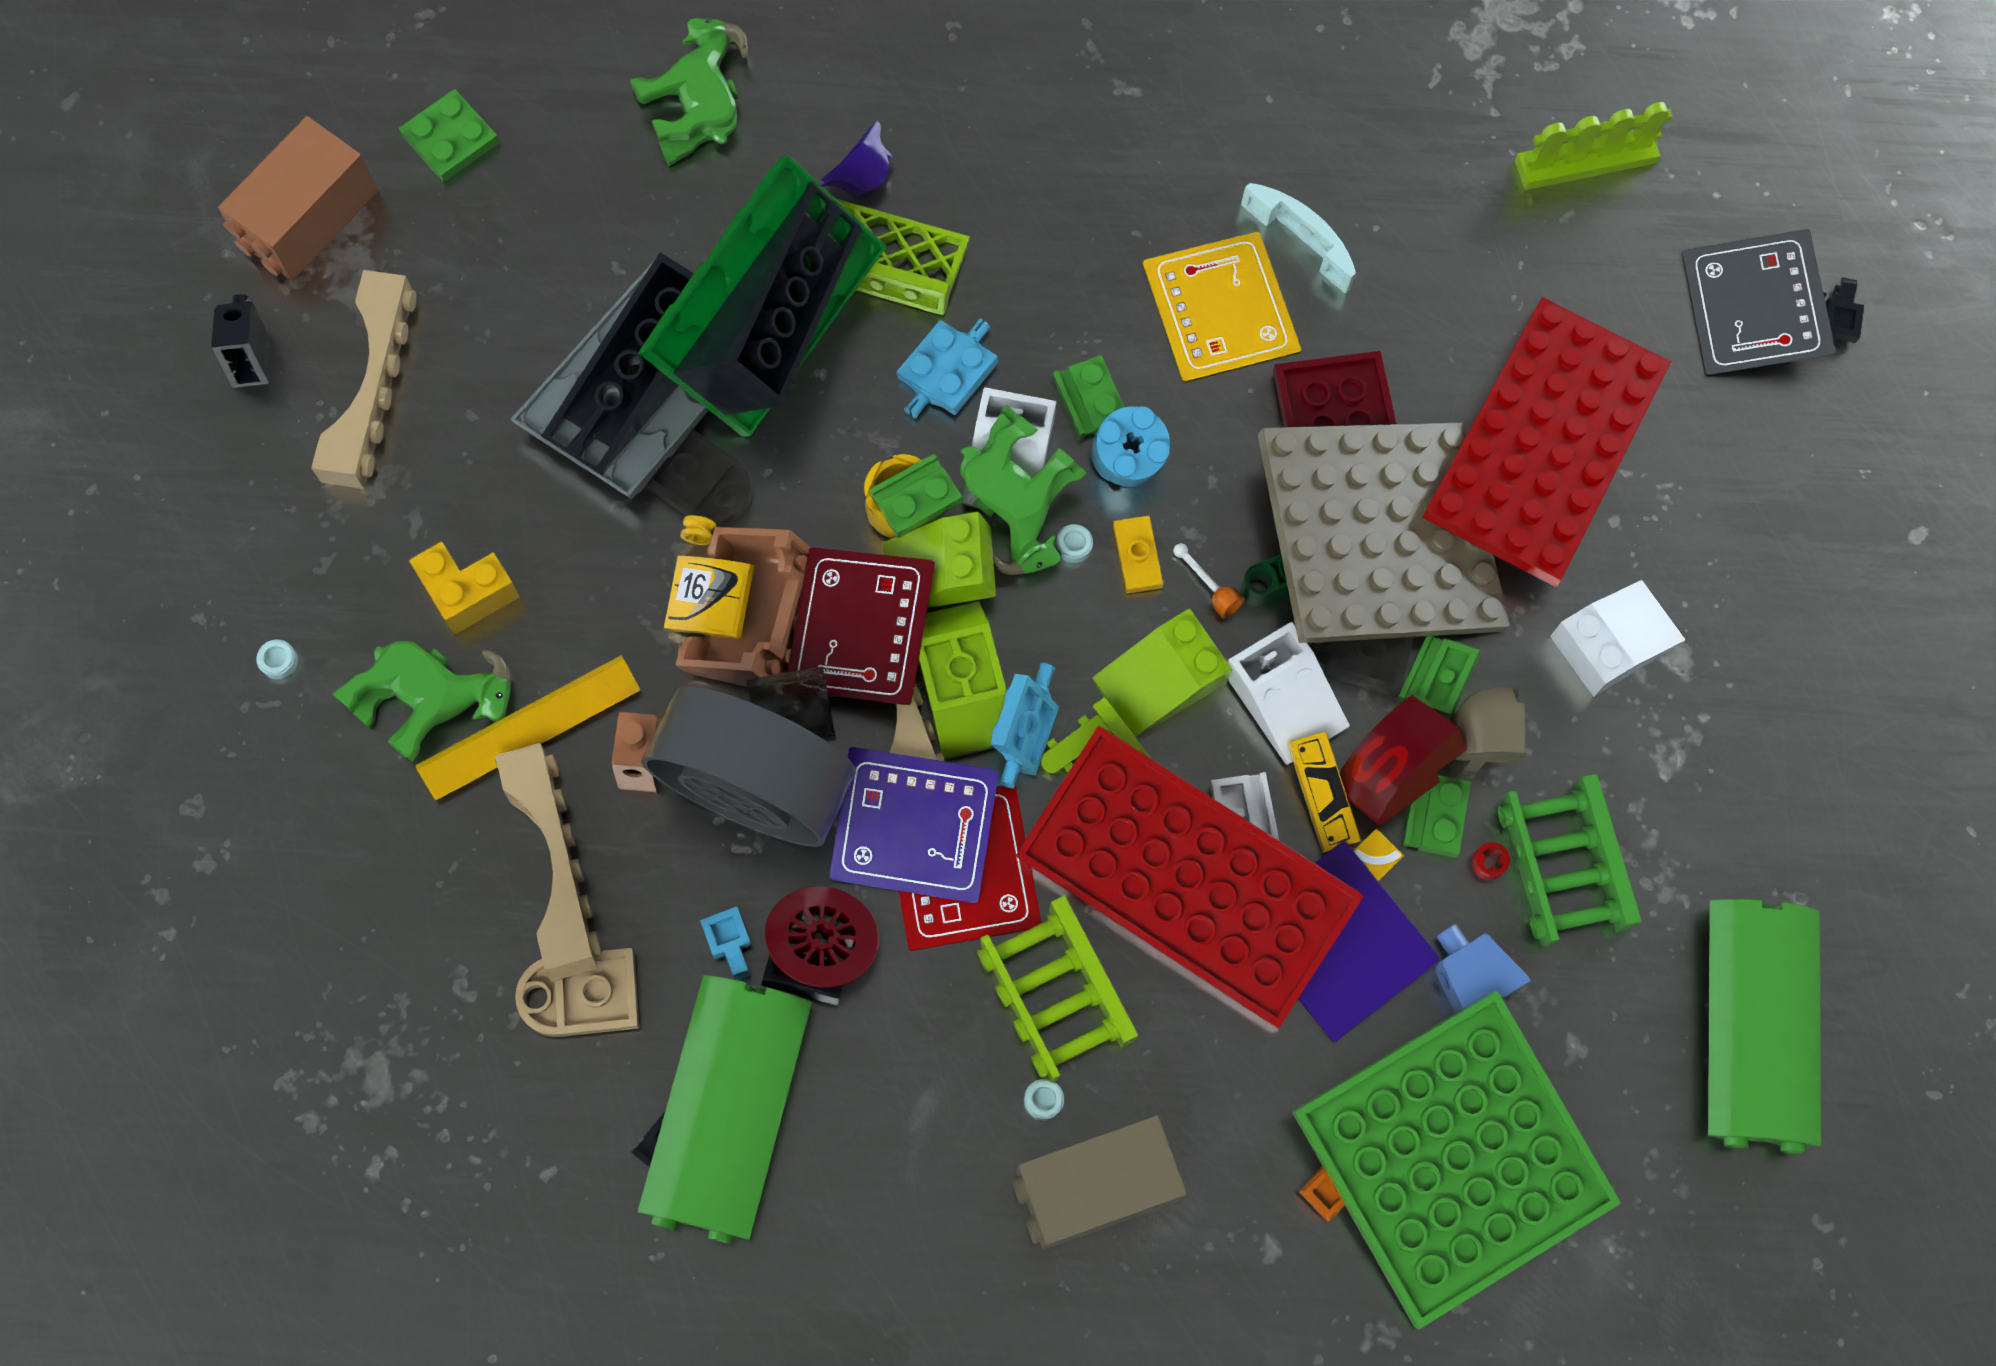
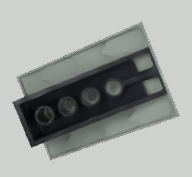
[510,252,708,499]

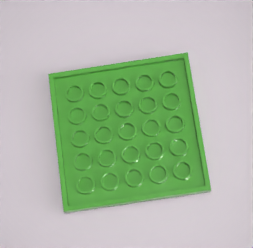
[1291,991,1621,1330]

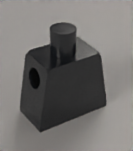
[211,294,269,388]

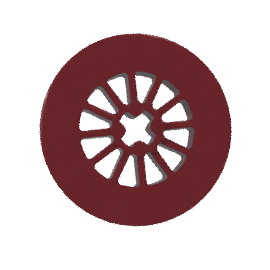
[765,886,879,987]

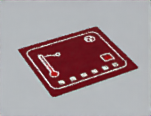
[785,547,935,705]

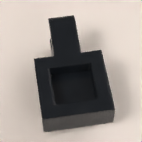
[1825,277,1864,343]

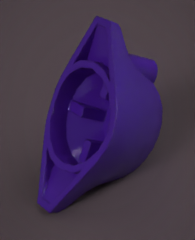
[818,121,893,195]

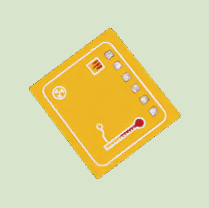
[1143,232,1301,381]

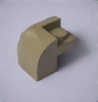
[1450,688,1526,772]

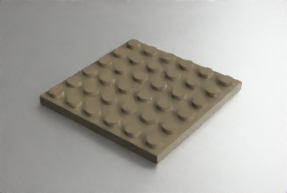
[1257,423,1510,643]

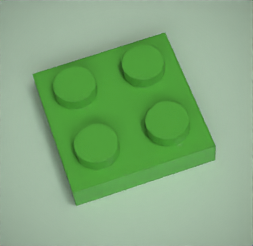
[398,89,500,183]

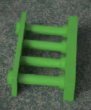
[1498,774,1642,949]

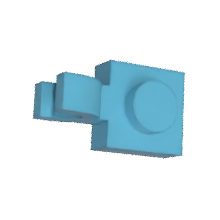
[700,906,752,981]

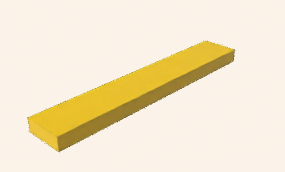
[415,655,640,801]

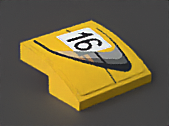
[664,556,754,639]

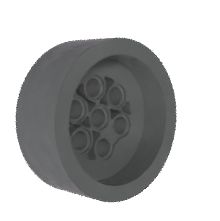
[641,685,856,847]

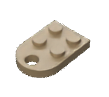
[515,948,639,1037]

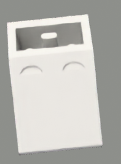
[961,387,1056,508]
[1228,622,1350,766]

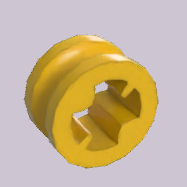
[680,516,717,546]

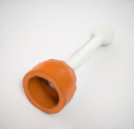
[1173,543,1245,619]

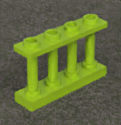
[977,895,1138,1082]

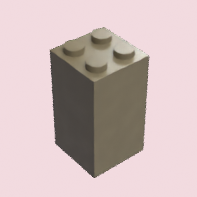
[1012,1115,1187,1251]

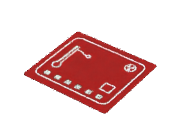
[898,786,1042,951]

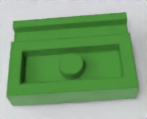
[1052,355,1124,440]
[870,453,963,538]
[1399,636,1480,720]
[1402,775,1471,858]

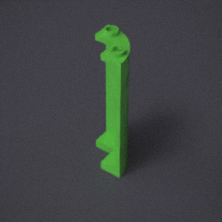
[1708,899,1821,1154]
[637,975,812,1244]

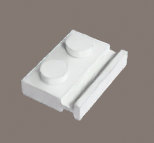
[1210,772,1279,840]

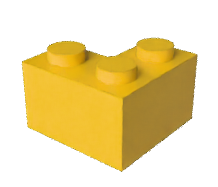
[409,541,520,635]

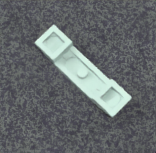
[1241,183,1356,294]

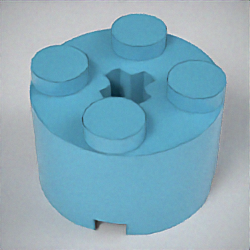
[1091,406,1170,488]

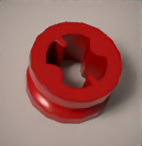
[1472,842,1510,880]

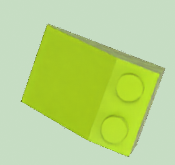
[883,512,996,608]
[1092,608,1232,739]

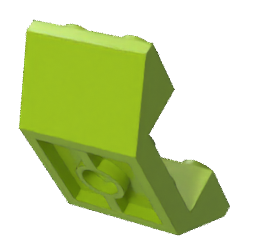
[919,601,1007,760]

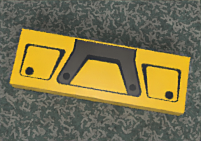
[1287,731,1361,853]

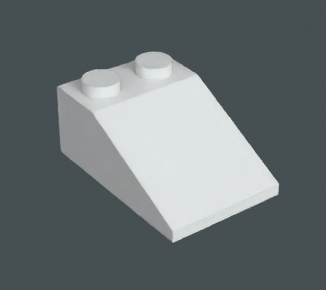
[1550,580,1685,697]

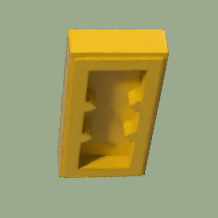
[1112,516,1163,594]

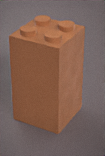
[218,116,378,281]

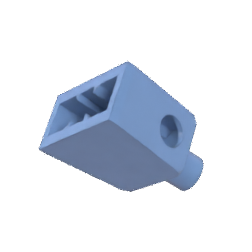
[1434,924,1531,1013]

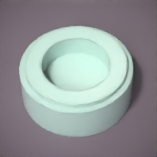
[1056,524,1093,563]
[256,639,298,679]
[1024,1079,1064,1121]

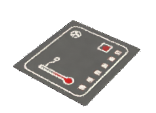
[1683,229,1836,375]

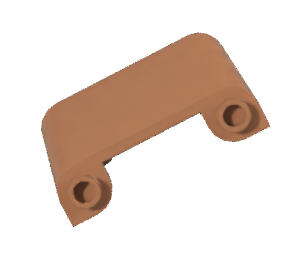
[675,527,811,693]

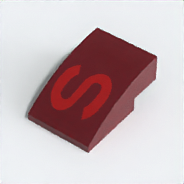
[1339,695,1467,826]

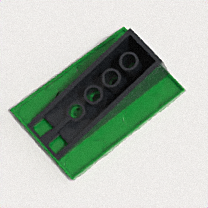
[638,155,887,437]

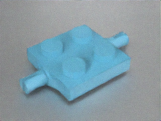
[897,319,998,419]
[990,663,1059,788]

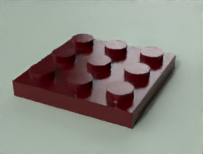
[1273,351,1397,427]

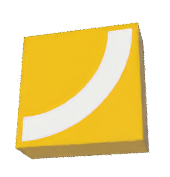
[1354,829,1404,882]

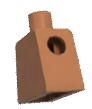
[612,712,661,793]

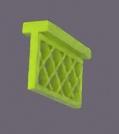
[835,198,970,316]

